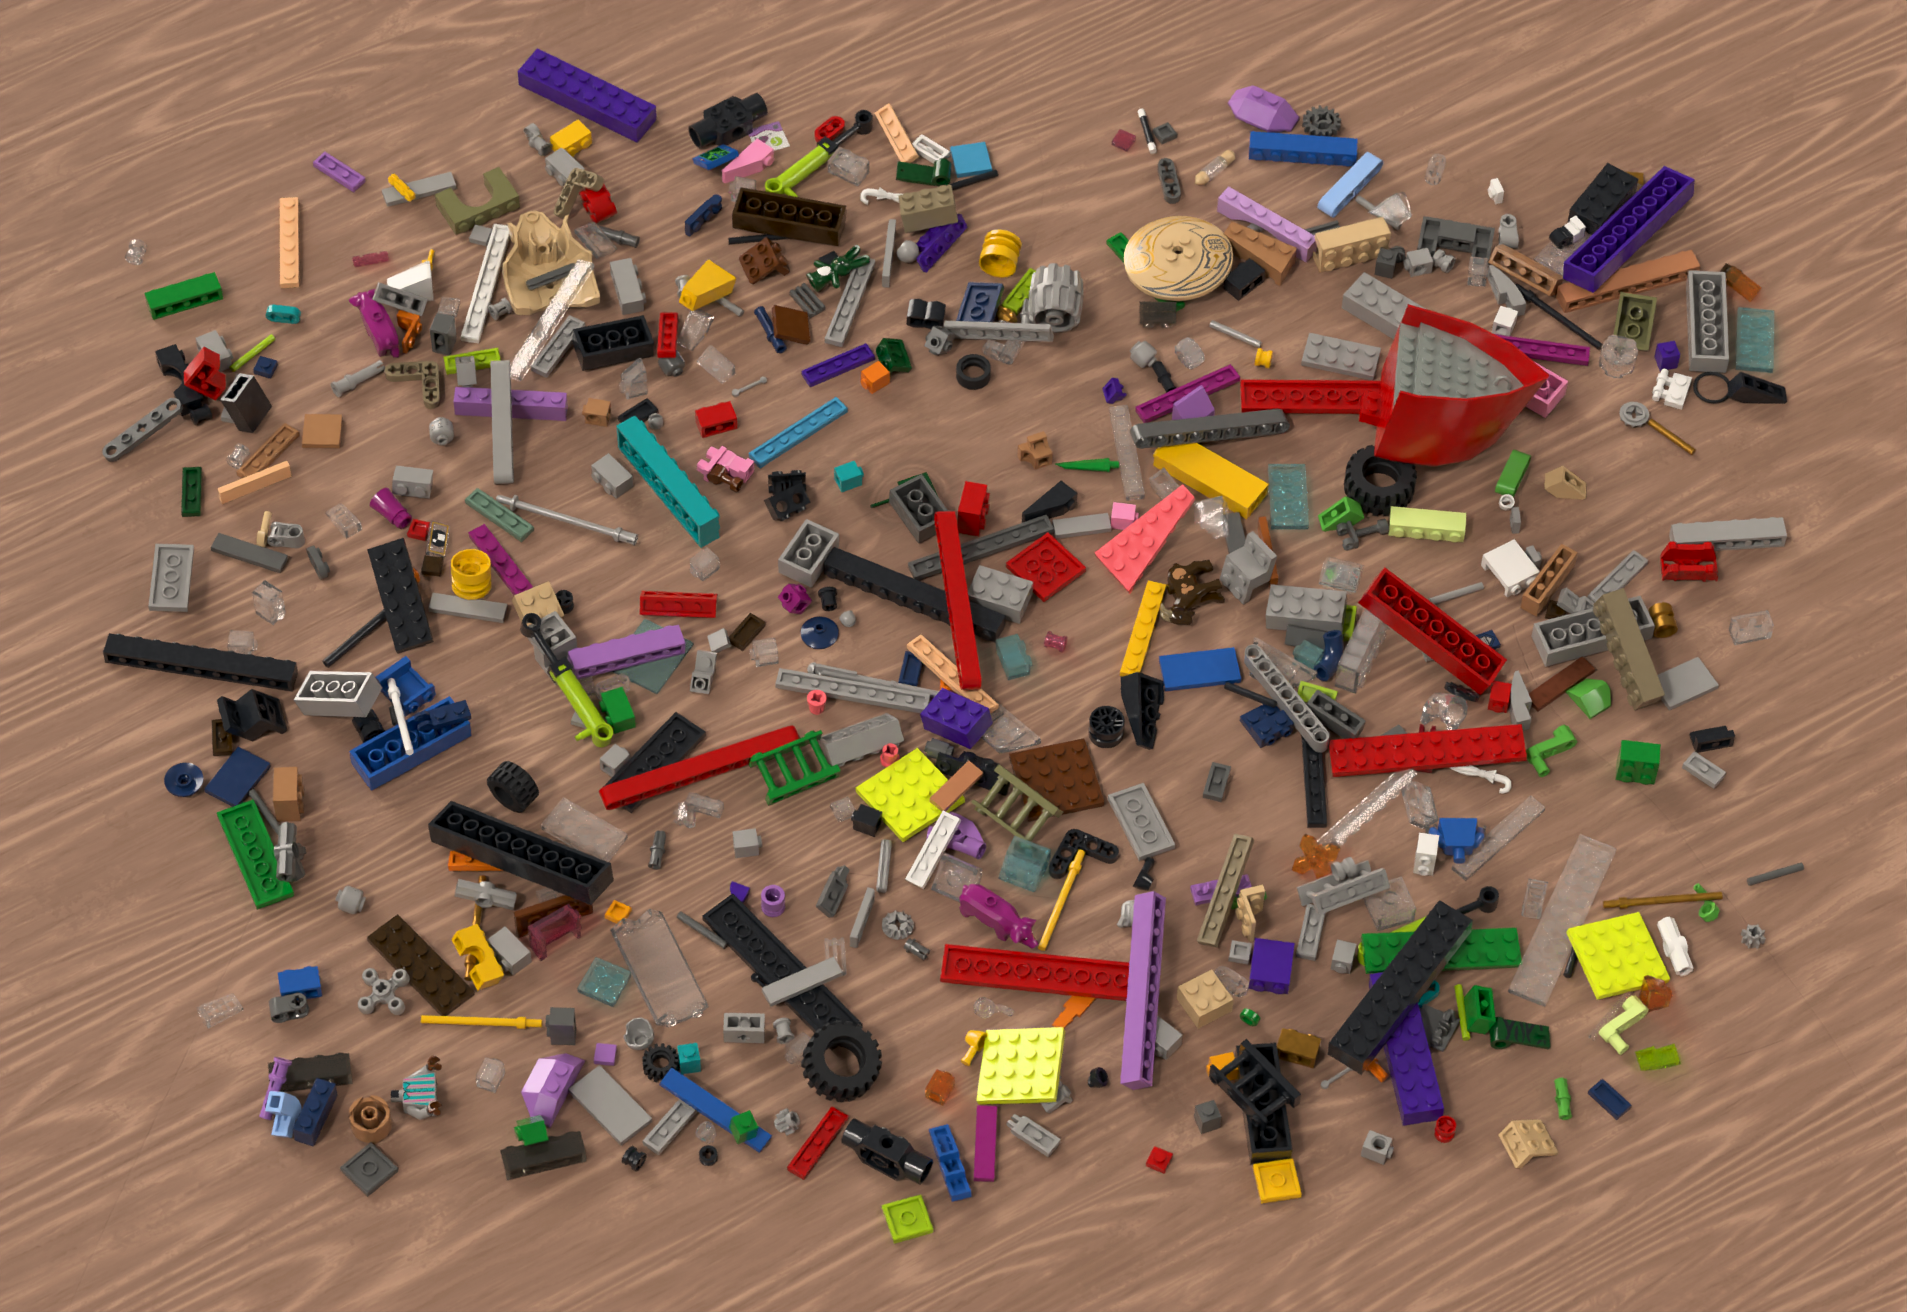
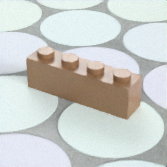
[1488,244,1564,296]
[1520,544,1578,617]

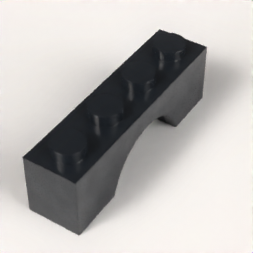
[155,344,204,416]

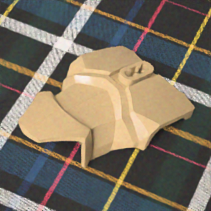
[503,211,600,315]

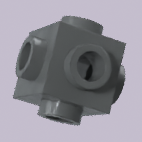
[924,326,956,356]

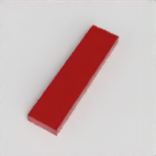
[657,312,678,358]
[787,1106,849,1180]

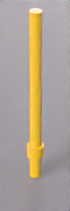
[1038,850,1085,951]
[421,1015,542,1029]

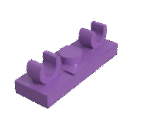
[1190,874,1252,905]

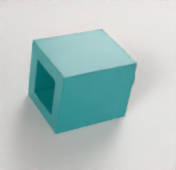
[834,460,864,493]
[677,1043,701,1075]

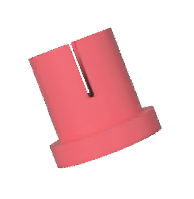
[807,690,826,715]
[880,743,900,768]

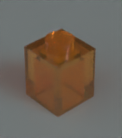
[925,1069,955,1106]

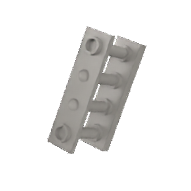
[1296,860,1390,915]

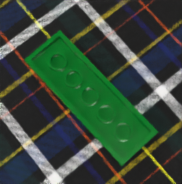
[217,799,294,910]

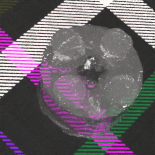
[1599,335,1638,378]

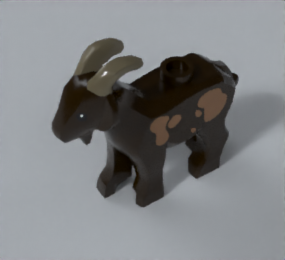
[1160,560,1225,625]

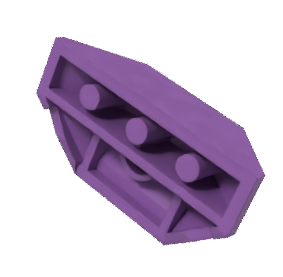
[1228,85,1299,132]
[521,1053,585,1128]

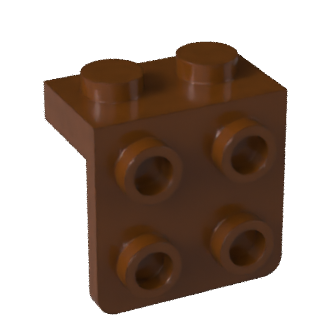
[739,237,790,284]

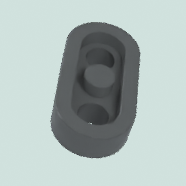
[306,545,330,580]

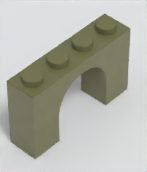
[435,167,520,235]

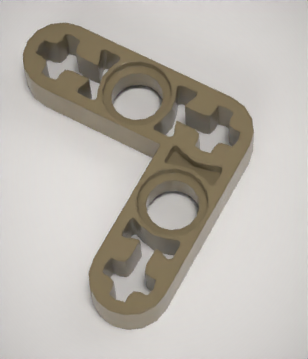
[554,168,604,219]
[385,361,440,409]

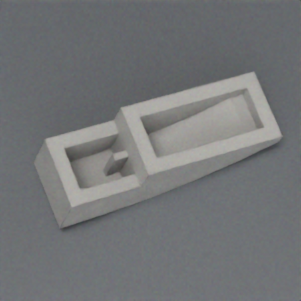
[1487,265,1526,316]
[1509,670,1532,731]

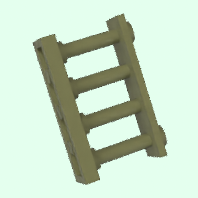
[971,764,1063,850]

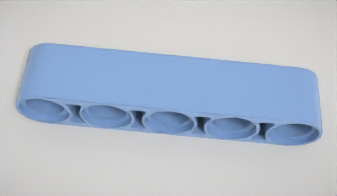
[1317,152,1383,218]

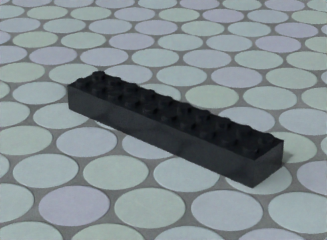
[428,801,614,905]
[1328,900,1473,1075]

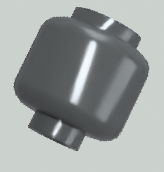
[658,350,685,377]

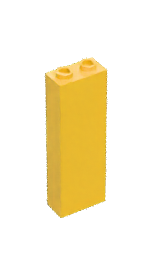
[1153,443,1268,520]

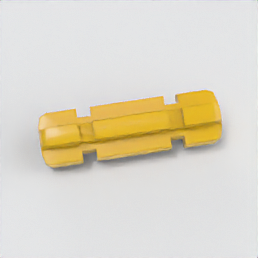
[388,174,416,201]

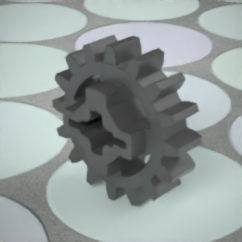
[1302,105,1341,137]

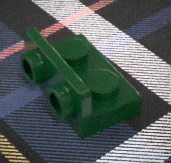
[876,338,912,375]

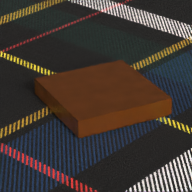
[772,305,810,345]

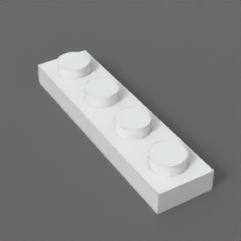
[905,811,961,889]

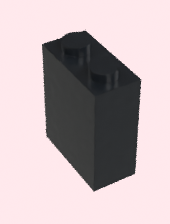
[220,373,272,433]

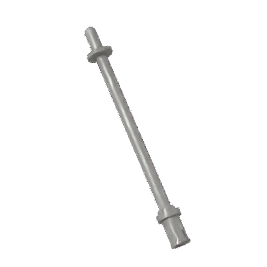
[496,495,638,546]

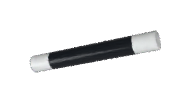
[1138,109,1157,154]

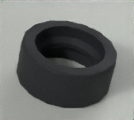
[956,354,991,390]

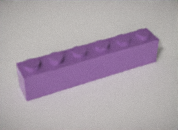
[453,387,568,421]
[568,625,686,679]

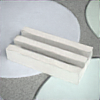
[912,134,950,164]

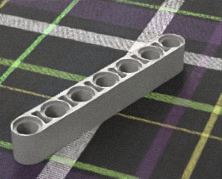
[491,360,514,484]
[1244,644,1329,752]

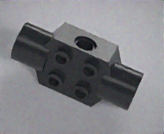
[688,93,768,149]
[841,1118,933,1185]

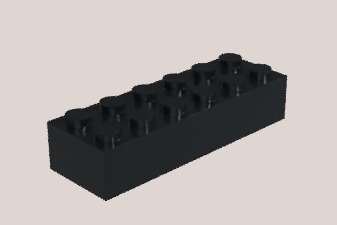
[1235,1042,1292,1165]

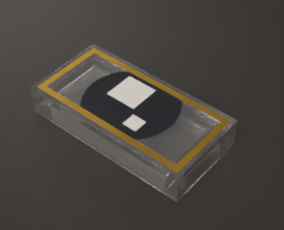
[426,521,450,560]

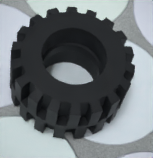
[486,761,539,813]

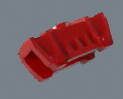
[1660,541,1718,582]

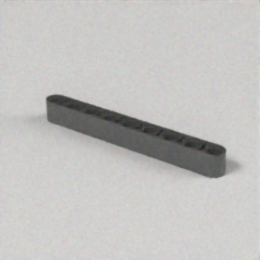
[1130,409,1290,449]

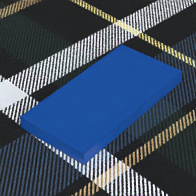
[1159,647,1241,691]

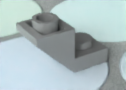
[690,650,717,694]

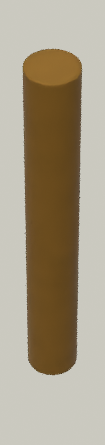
[1648,418,1696,455]

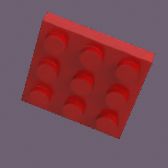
[1006,532,1086,602]

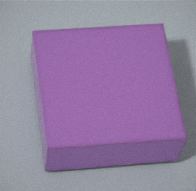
[594,1043,617,1066]

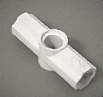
[1657,917,1693,976]

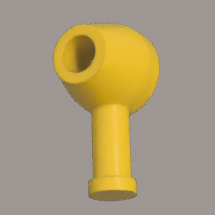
[961,1030,988,1066]

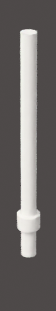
[387,678,414,755]

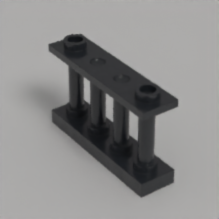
[1209,1039,1301,1131]

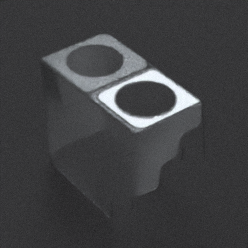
[1194,496,1229,539]

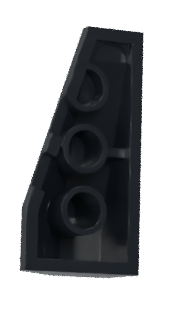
[1121,672,1164,750]

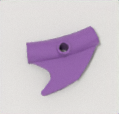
[926,811,986,859]

